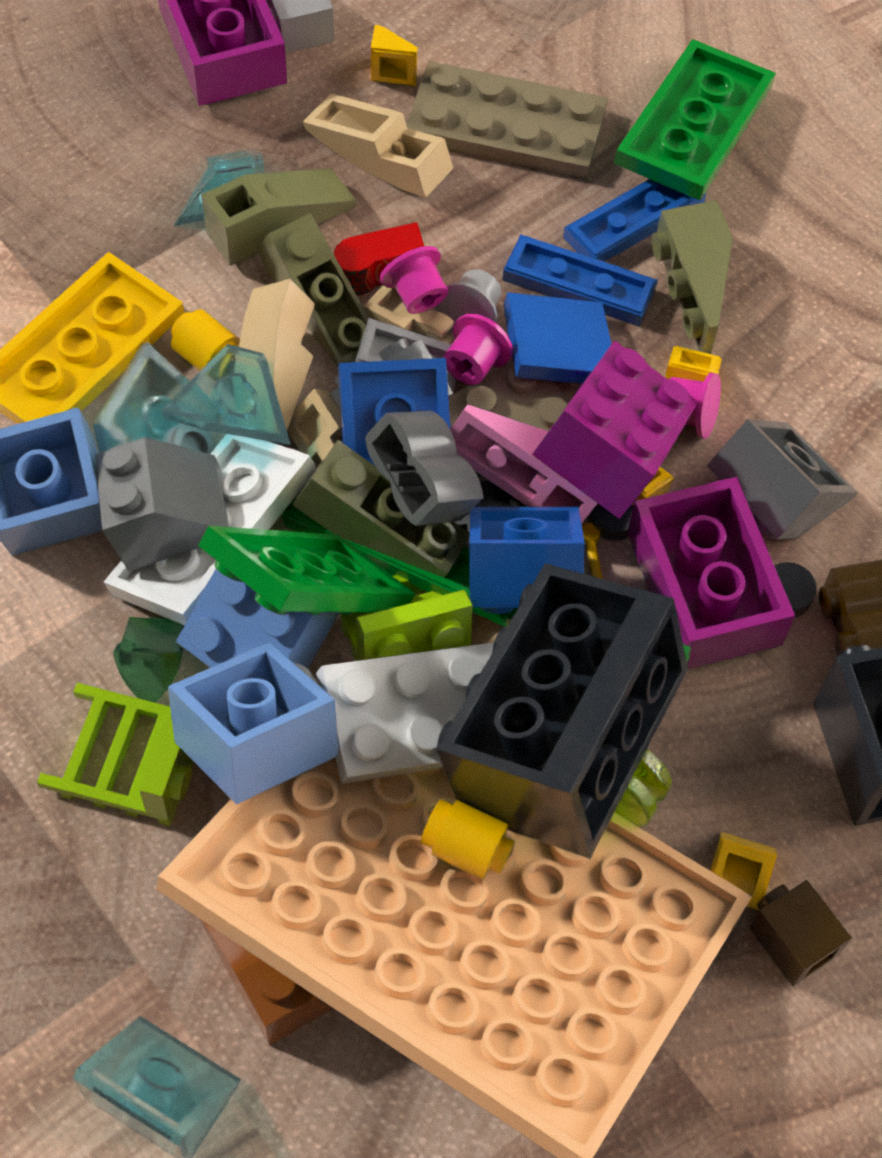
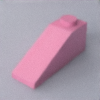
[450,404,598,524]

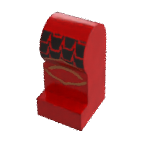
[334,222,425,296]

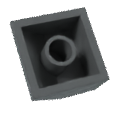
[707,419,858,539]
[95,437,229,572]

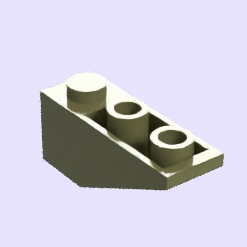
[201,168,356,266]
[651,200,733,354]
[257,213,369,367]
[292,440,470,578]

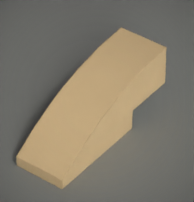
[303,93,453,198]
[236,279,315,442]

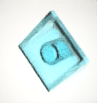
[92,342,220,453]
[73,1016,241,1158]

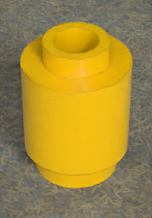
[171,309,240,382]
[420,799,515,880]

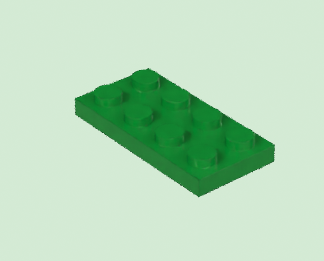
[614,39,776,200]
[198,525,415,615]

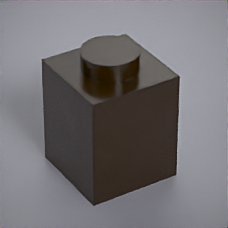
[750,880,852,987]

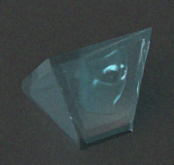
[173,149,264,226]
[160,344,291,445]

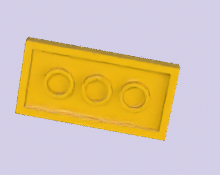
[0,252,185,424]

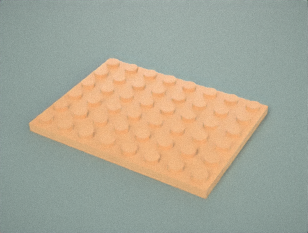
[156,758,752,1158]

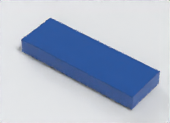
[563,179,706,262]
[502,234,658,327]

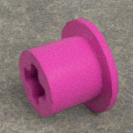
[380,246,448,314]
[443,314,513,385]
[670,372,721,439]

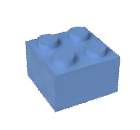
[0,407,102,556]
[176,569,340,669]
[168,642,338,805]

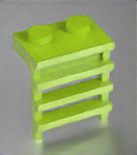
[338,575,473,661]
[37,682,194,826]

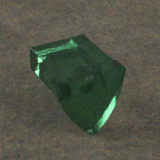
[113,617,184,703]

